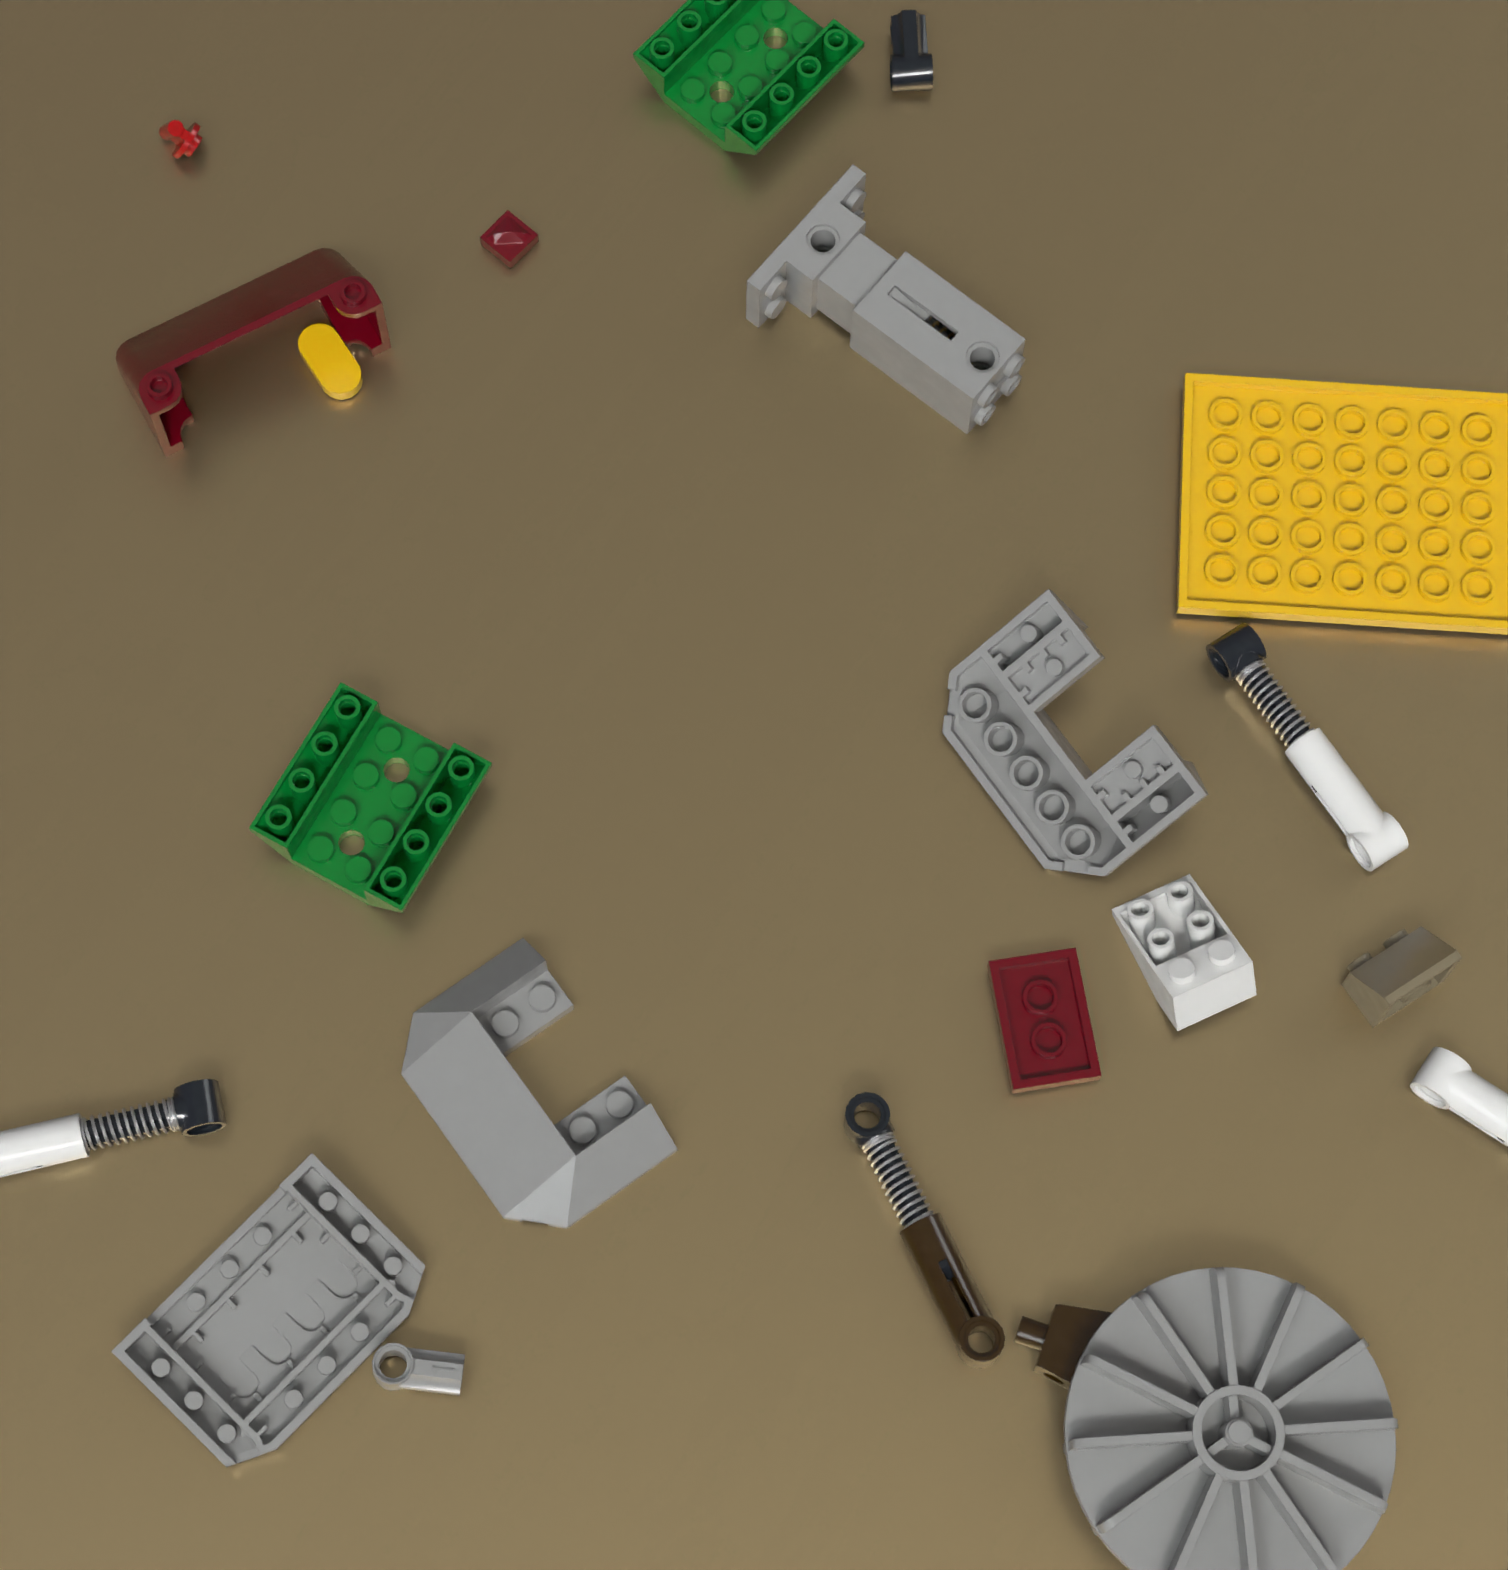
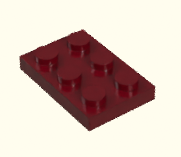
[987,947,1102,1094]

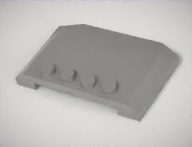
[111,1153,425,1467]

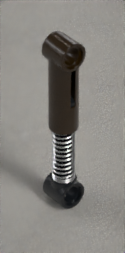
[843,1092,1005,1369]

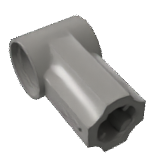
[372,1343,465,1396]

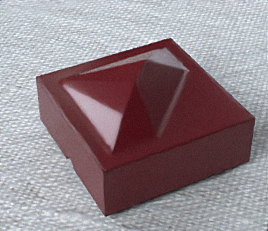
[480,210,539,269]

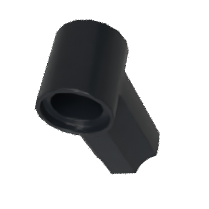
[890,10,933,92]

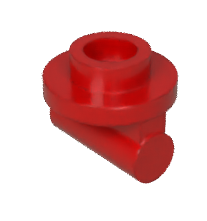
[159,120,203,159]

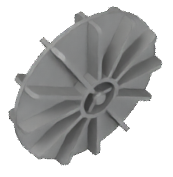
[1063,1267,1399,1570]

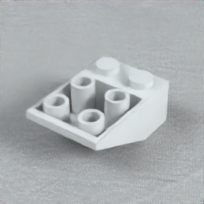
[1111,874,1257,1031]

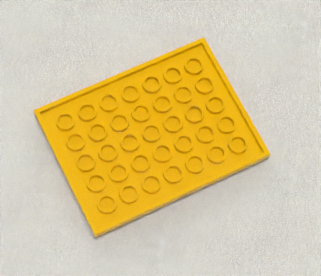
[1176,373,1508,635]

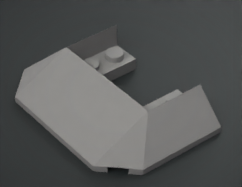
[942,589,1209,877]
[401,938,678,1229]

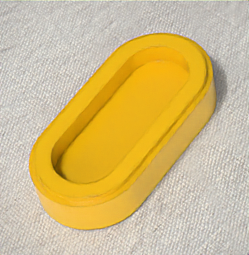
[298,323,363,400]

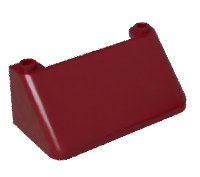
[115,248,391,457]

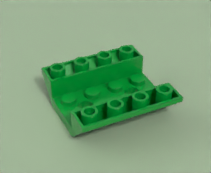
[633,0,865,155]
[249,682,492,913]

